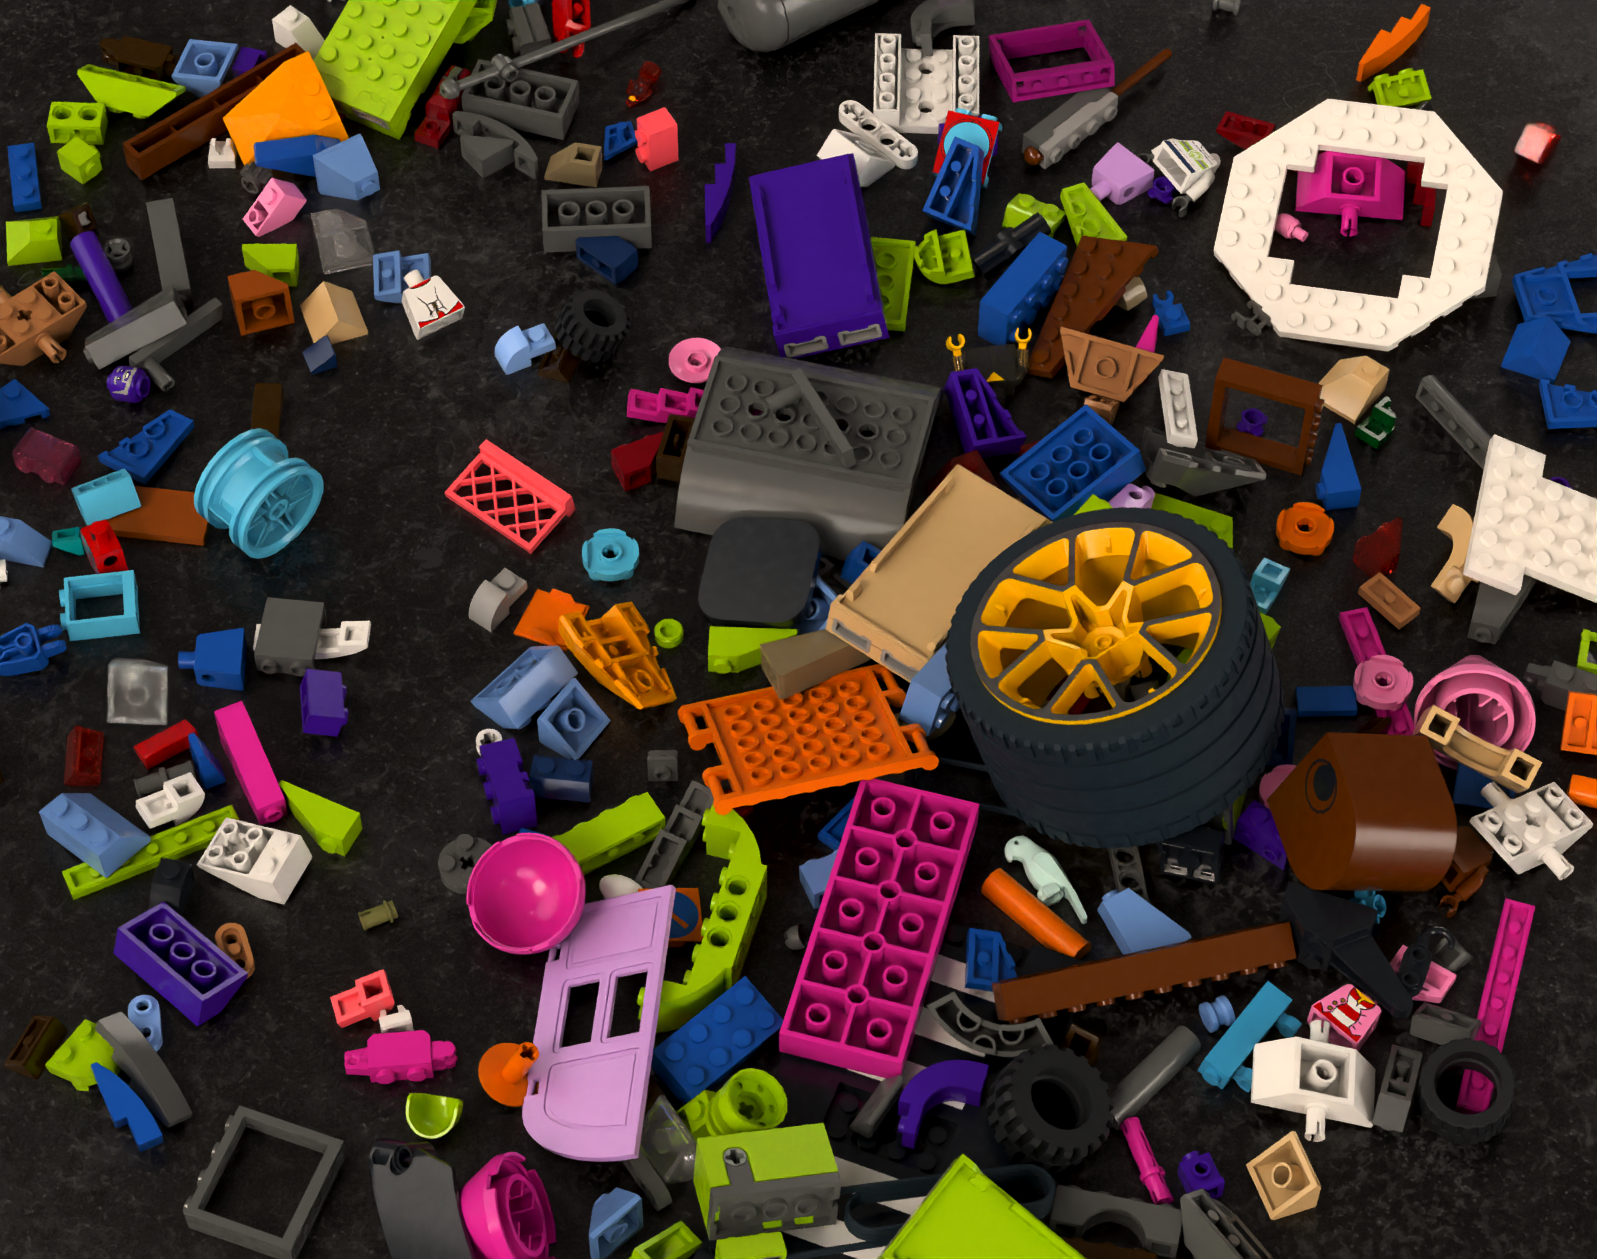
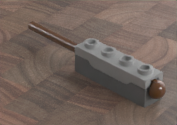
[1022,48,1172,169]

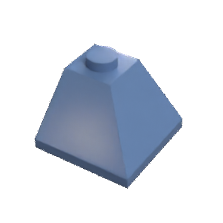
[313,134,380,200]
[589,1187,644,1259]

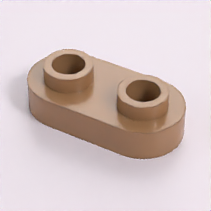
[215,923,255,979]

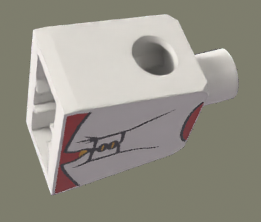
[402,270,465,340]

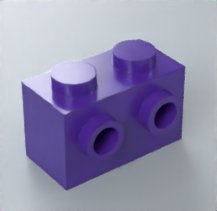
[300,669,348,737]
[1234,800,1289,870]

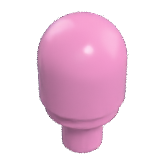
[1275,213,1309,242]

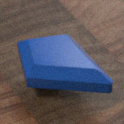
[604,121,638,160]

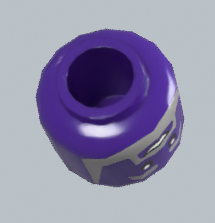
[107,366,151,403]

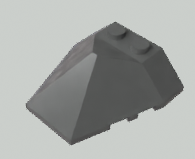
[1141,426,1267,497]

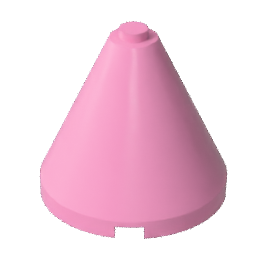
[1414,655,1536,770]

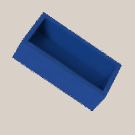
[978,232,1068,350]
[651,976,783,1106]

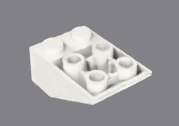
[197,817,313,904]

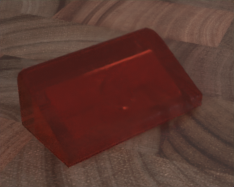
[64,725,104,786]

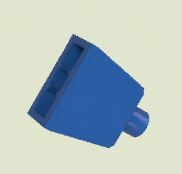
[178,628,247,691]

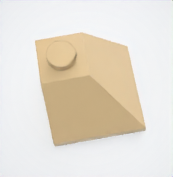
[1318,356,1390,424]

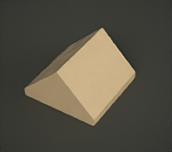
[300,281,368,345]
[1246,1131,1321,1220]

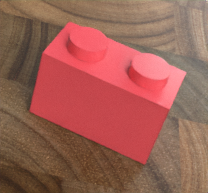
[635,107,679,172]

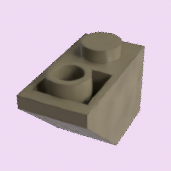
[544,142,602,188]

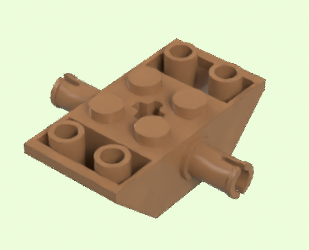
[0,271,87,366]

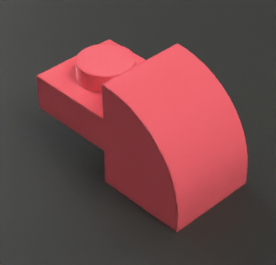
[330,969,395,1028]

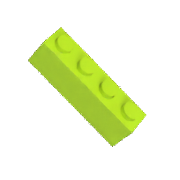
[551,792,666,875]

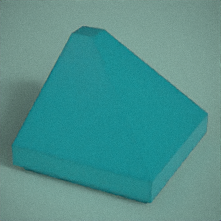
[52,527,84,556]

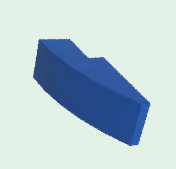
[91,1062,164,1152]

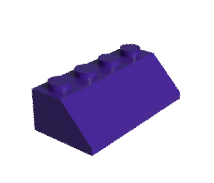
[113,901,248,1026]

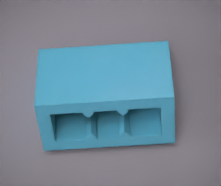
[71,468,141,526]

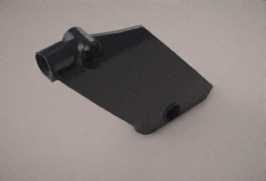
[368,1138,476,1259]

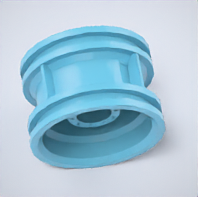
[194,428,324,559]

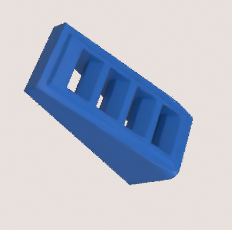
[188,732,226,789]

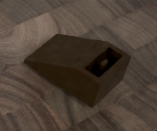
[656,414,695,482]

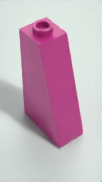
[214,701,288,825]

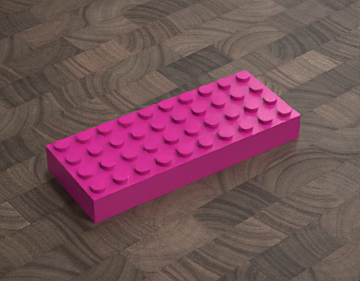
[779,779,979,1078]

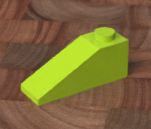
[708,626,797,674]
[279,780,363,857]

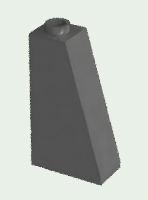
[146,198,194,307]
[83,285,187,369]
[1467,574,1537,644]

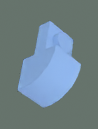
[495,323,556,375]

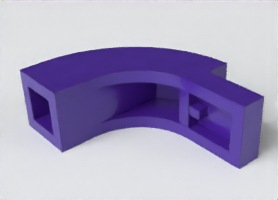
[898,1060,989,1149]

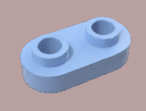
[128,995,163,1052]

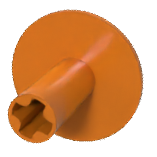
[478,1042,539,1107]

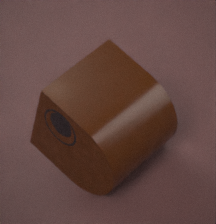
[1267,732,1457,892]

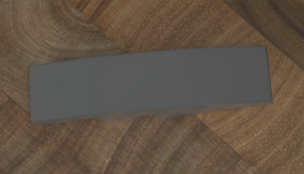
[635,780,714,889]
[95,1011,193,1128]

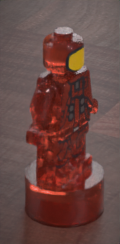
[626,61,662,107]

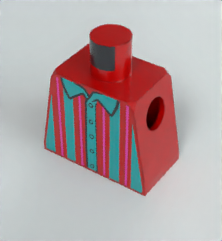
[80,519,128,574]

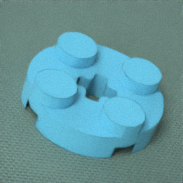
[582,528,639,581]

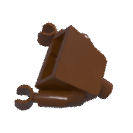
[1439,826,1494,918]

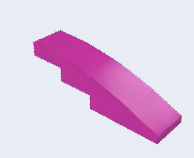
[627,387,704,423]

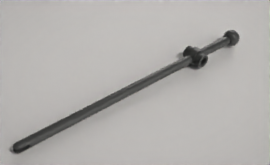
[440,0,691,100]

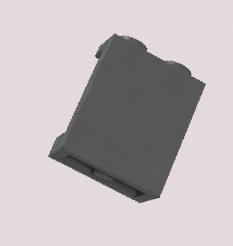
[254,597,327,676]

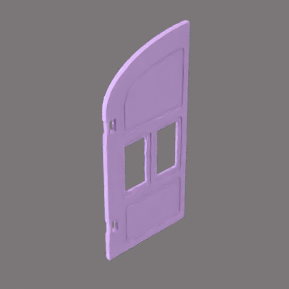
[522,885,676,1162]

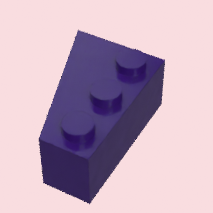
[476,738,538,835]

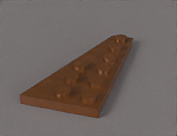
[1025,236,1159,378]

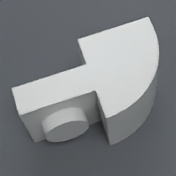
[136,772,205,829]

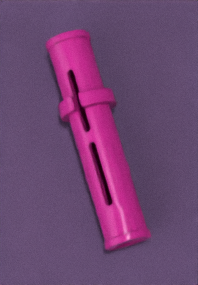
[1120,1117,1174,1205]

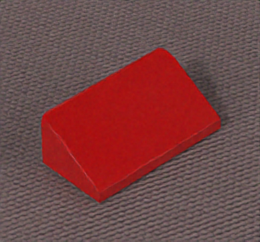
[133,719,199,770]

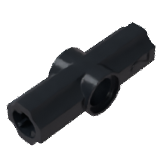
[971,212,1052,278]

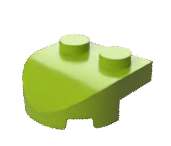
[1002,193,1066,238]
[914,229,975,284]
[45,1019,121,1091]

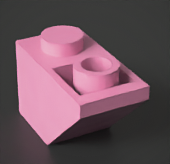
[243,178,307,237]

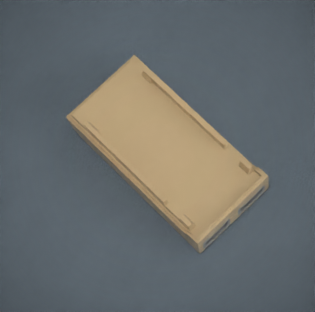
[826,464,1053,683]

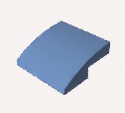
[373,250,432,303]

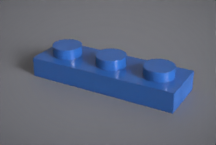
[7,143,42,212]

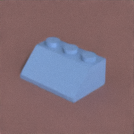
[471,646,578,729]
[39,793,151,878]

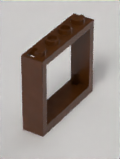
[1205,357,1325,476]

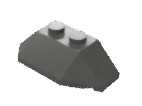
[1180,1188,1274,1259]

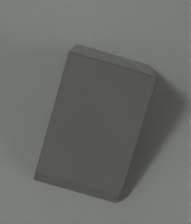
[460,135,515,179]

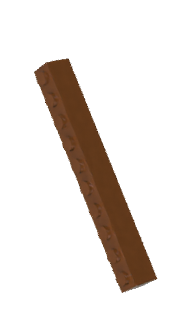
[991,921,1296,1025]

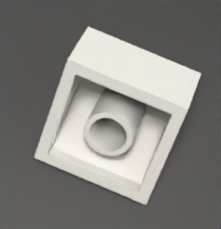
[817,129,896,187]

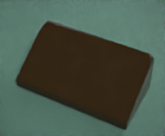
[537,333,581,383]
[3,1015,67,1079]

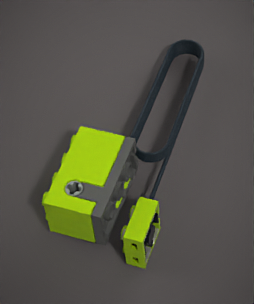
[693,1123,1056,1259]

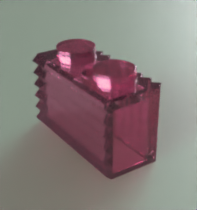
[12,427,81,485]

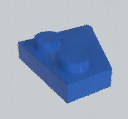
[0,379,50,429]
[965,928,1018,992]

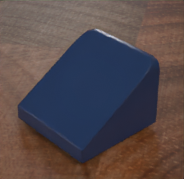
[302,335,337,375]

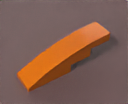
[1356,4,1431,82]

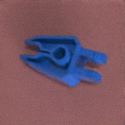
[0,623,67,676]

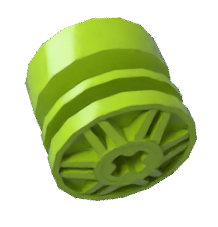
[705,1068,787,1136]

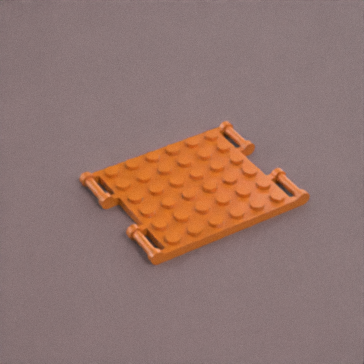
[677,664,939,815]

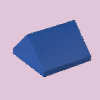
[1501,315,1570,384]

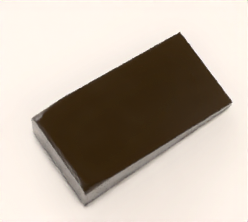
[251,383,285,439]

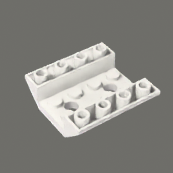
[873,33,979,134]

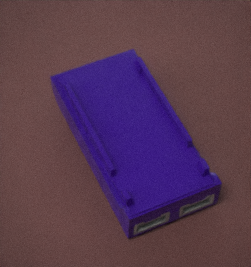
[749,153,889,359]

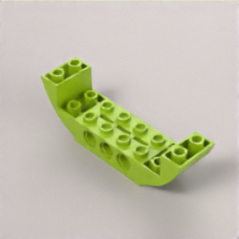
[637,803,767,1033]

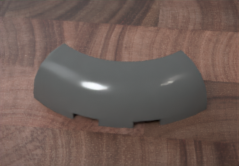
[927,992,1054,1057]

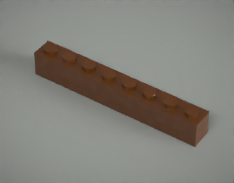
[122,43,306,180]

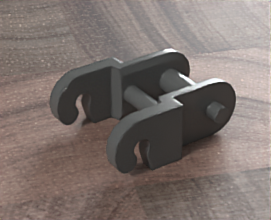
[1231,300,1272,336]

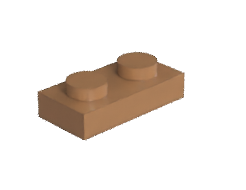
[1358,572,1421,630]

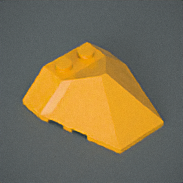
[223,51,349,166]
[559,601,677,710]

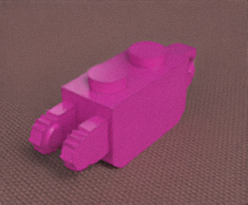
[344,1030,458,1084]

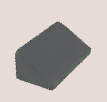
[1410,1002,1482,1045]
[850,1075,904,1139]

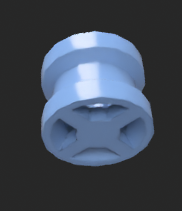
[1199,995,1235,1033]

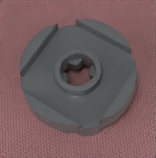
[438,834,492,894]

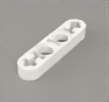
[839,100,918,170]

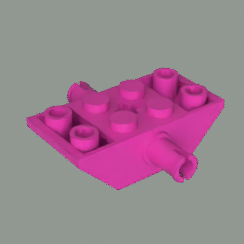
[1295,151,1405,237]

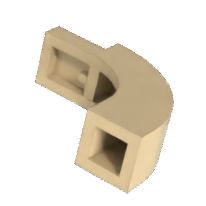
[1431,504,1479,604]

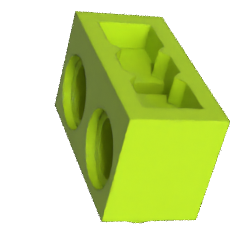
[47,102,108,145]

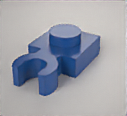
[1152,290,1191,337]

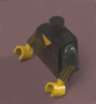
[946,328,1032,406]

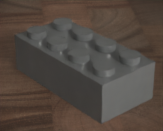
[461,59,580,140]
[541,186,652,253]

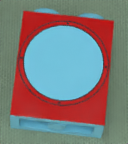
[932,108,1002,189]

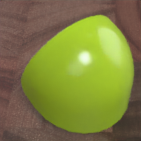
[406,1093,463,1139]

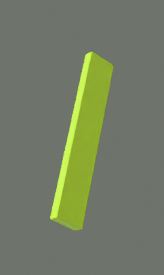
[62,804,240,900]

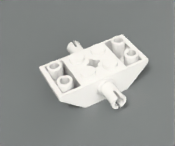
[1469,781,1593,880]
[1251,1020,1375,1142]

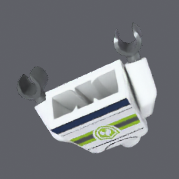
[1137,138,1220,217]

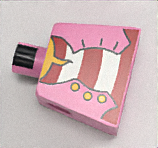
[1306,984,1382,1051]

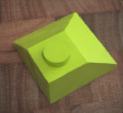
[6,216,62,266]

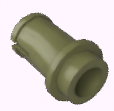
[358,900,398,931]

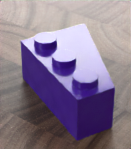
[944,368,1027,461]

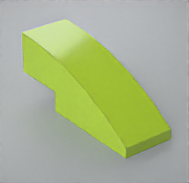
[628,1220,702,1259]

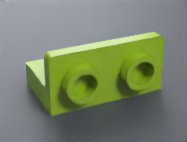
[1368,68,1432,108]

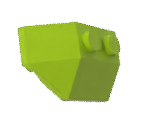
[77,64,186,119]

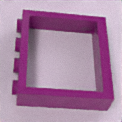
[989,19,1115,102]

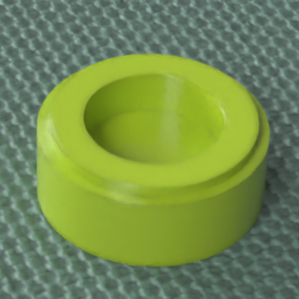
[654,619,683,648]

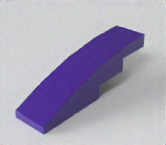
[705,143,736,243]

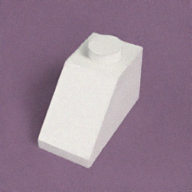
[272,5,325,60]

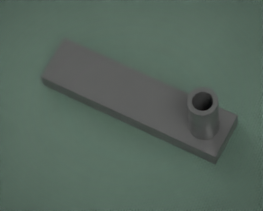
[129,297,223,392]
[765,368,856,469]

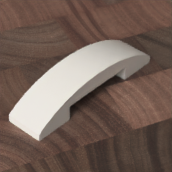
[253,621,371,659]

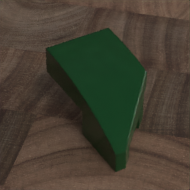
[1354,396,1396,449]

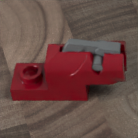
[414,65,471,149]

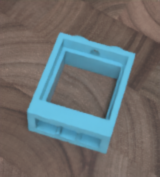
[59,570,140,641]

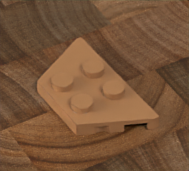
[1060,327,1164,402]

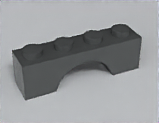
[1049,1185,1182,1259]

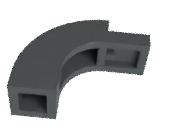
[910,0,975,56]

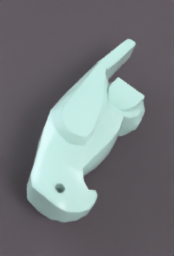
[1004,835,1087,924]

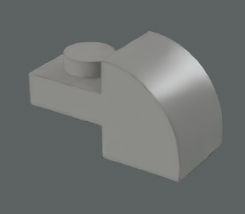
[469,568,528,632]

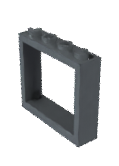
[183,1105,347,1259]

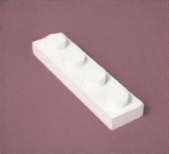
[1158,369,1198,449]

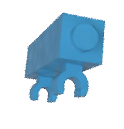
[1197,981,1302,1093]

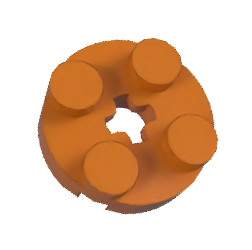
[1276,502,1334,556]

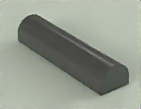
[1415,375,1492,470]
[1108,1025,1201,1131]

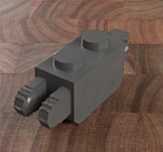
[1523,660,1597,711]

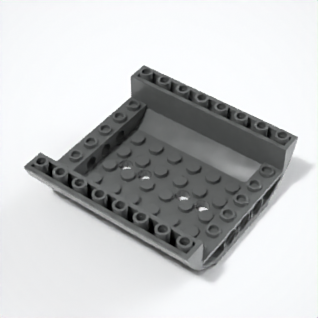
[674,346,945,561]

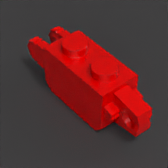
[552,0,591,58]

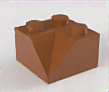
[227,270,295,336]

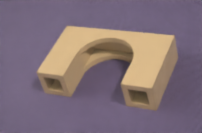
[1412,705,1542,793]

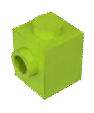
[57,136,102,184]

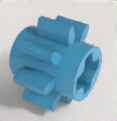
[1349,891,1386,924]

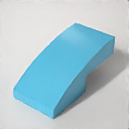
[1250,558,1290,615]

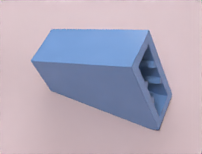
[1097,888,1192,954]

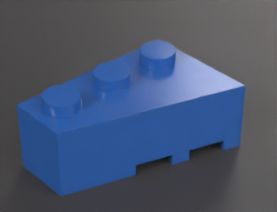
[922,137,984,236]

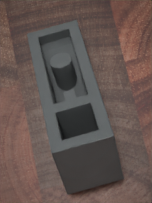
[1371,1044,1423,1132]

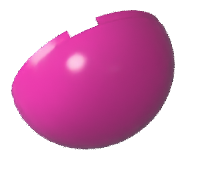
[466,833,586,955]

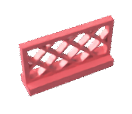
[444,439,576,554]

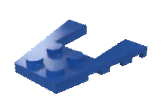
[1512,253,1597,333]

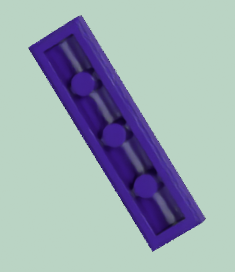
[70,231,133,323]

